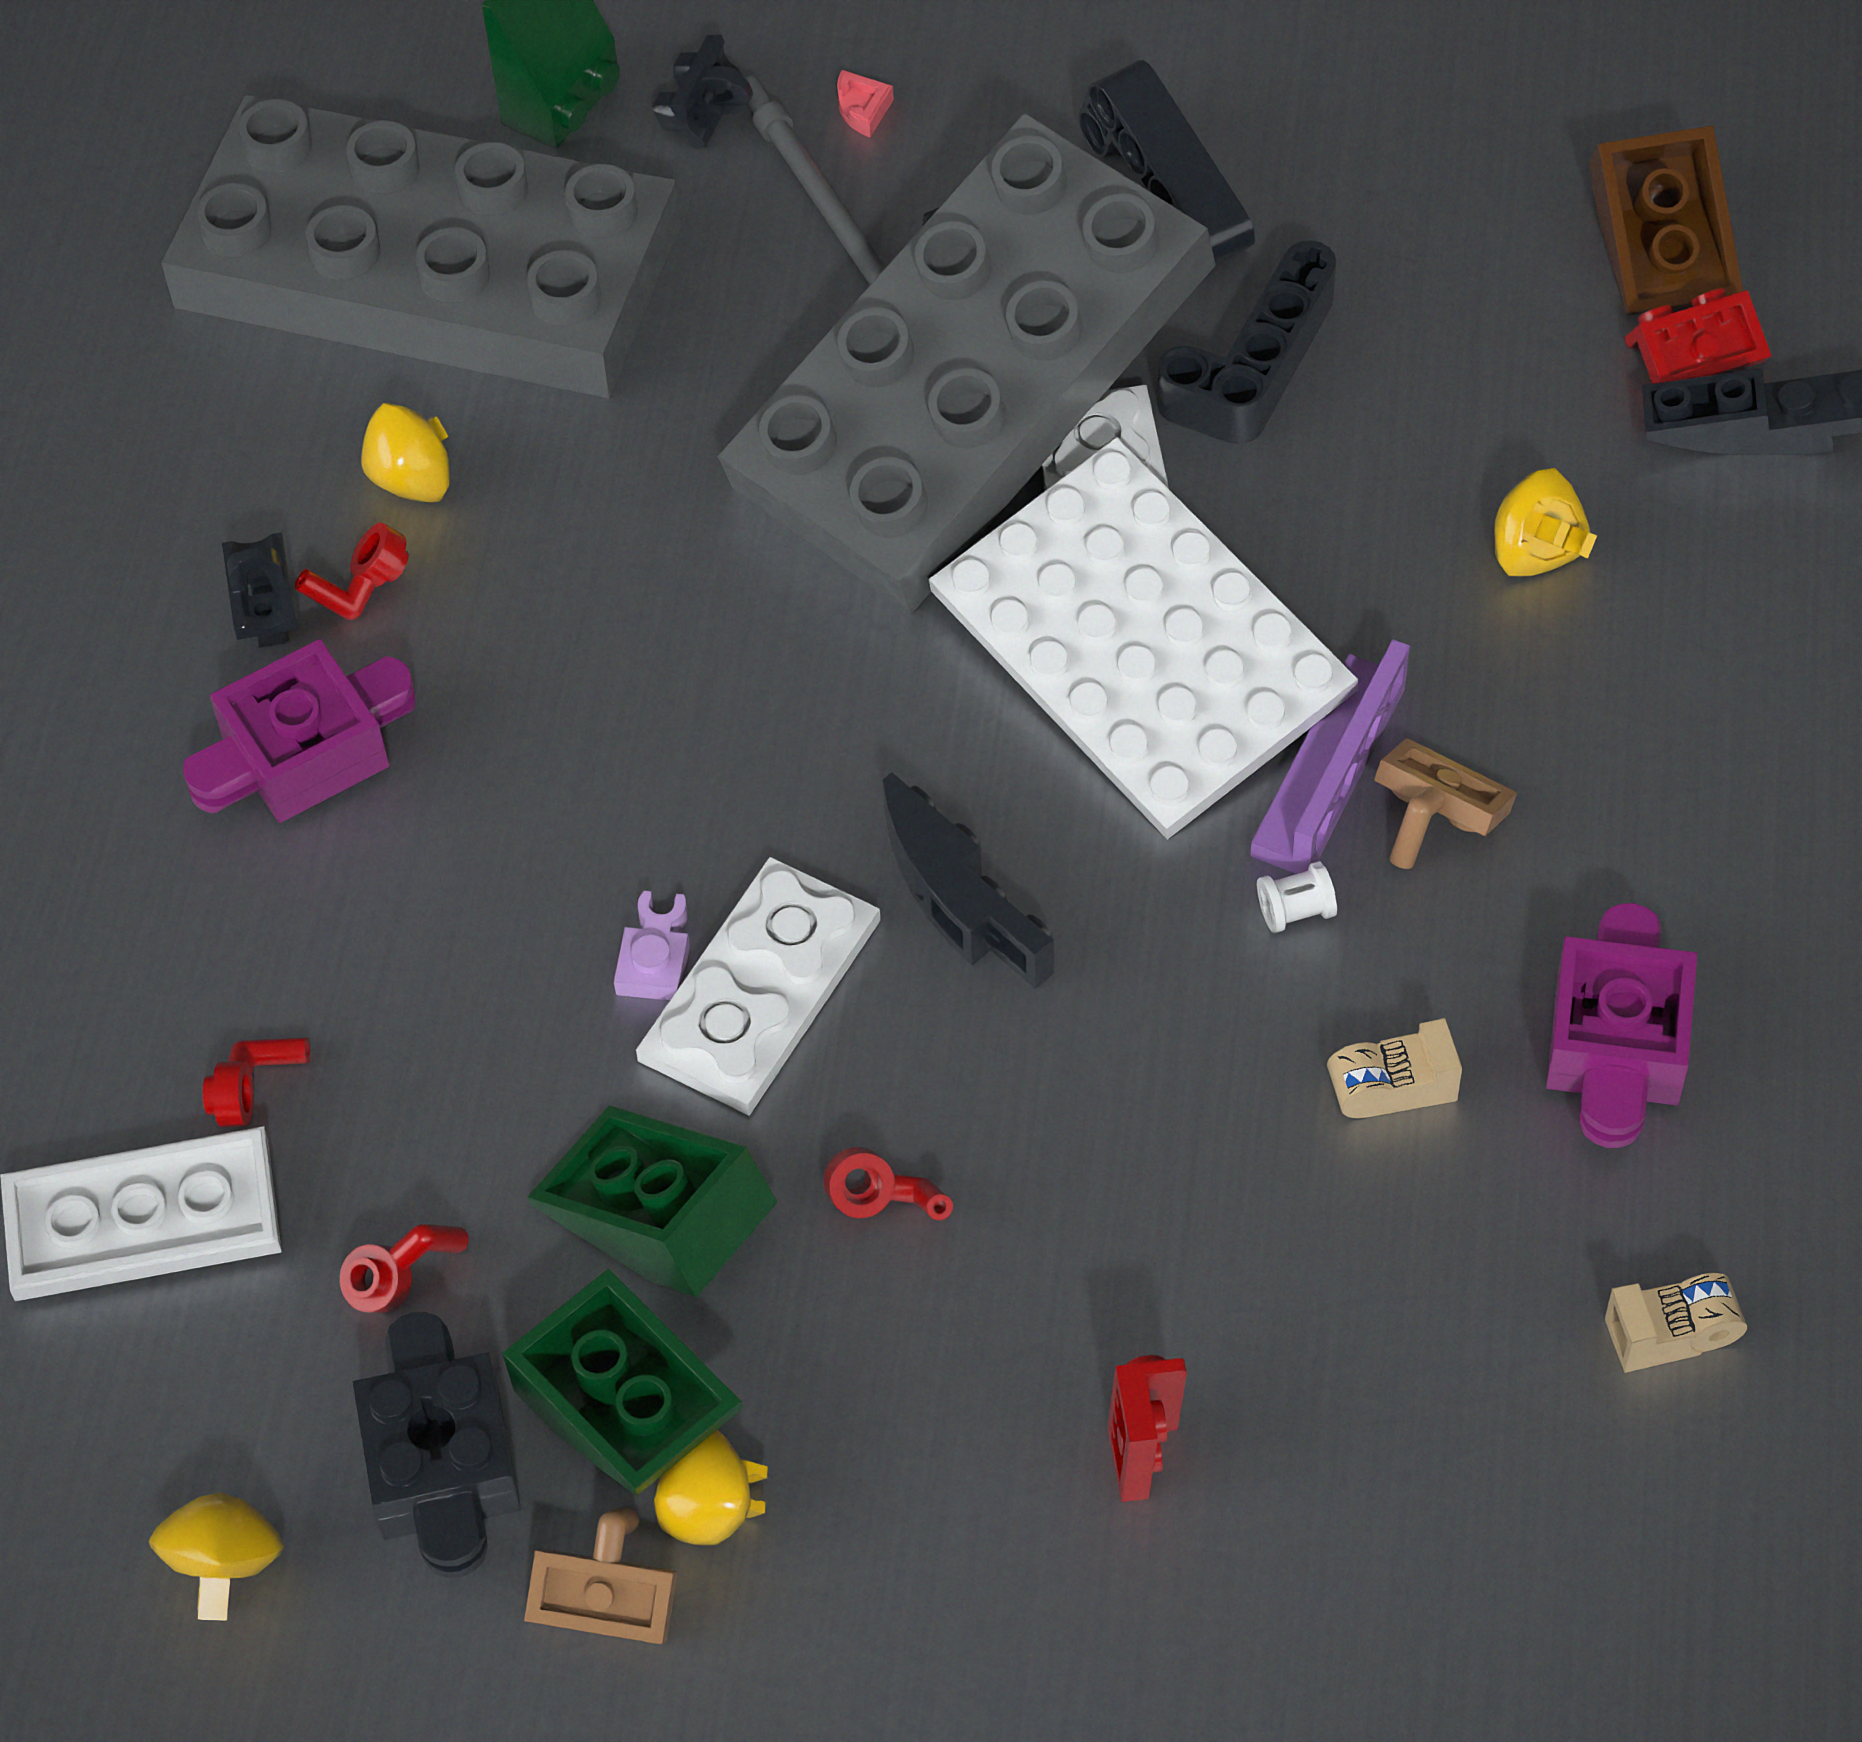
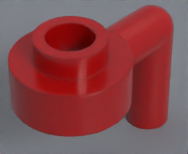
[294,522,409,620]
[203,1037,311,1128]
[823,1147,953,1220]
[340,1224,469,1313]

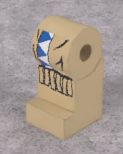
[1327,1018,1462,1118]
[1605,1273,1747,1373]

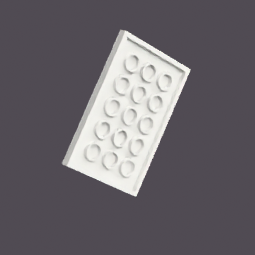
[929,437,1358,840]

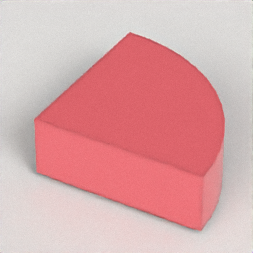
[837,70,894,138]

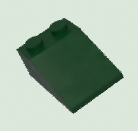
[481,0,620,149]
[527,1105,777,1297]
[502,1268,743,1496]

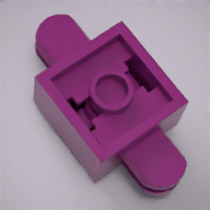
[183,639,416,824]
[1546,903,1697,1148]

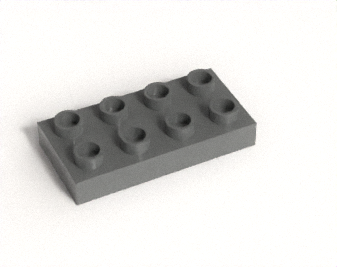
[161,95,681,399]
[718,113,1216,614]

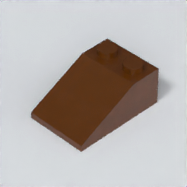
[1588,125,1743,316]

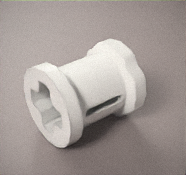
[1257,861,1337,934]

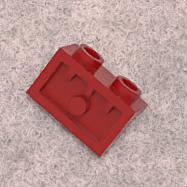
[1624,288,1772,384]
[1108,1355,1187,1502]

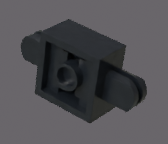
[352,1312,521,1578]

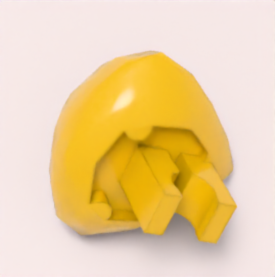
[361,402,450,502]
[1494,468,1597,576]
[654,1430,768,1545]
[149,1492,284,1621]

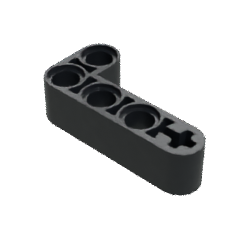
[1079,60,1255,265]
[1157,240,1336,444]

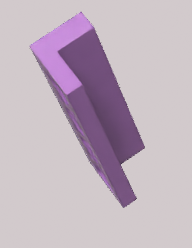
[1250,639,1410,874]

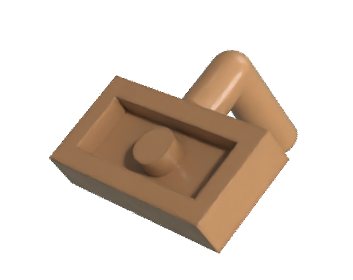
[1374,738,1517,869]
[524,1506,678,1644]

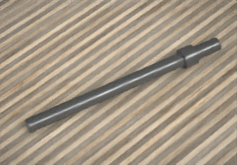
[745,76,886,285]

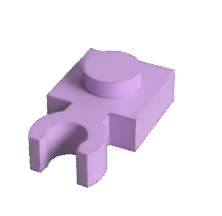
[614,891,690,1001]

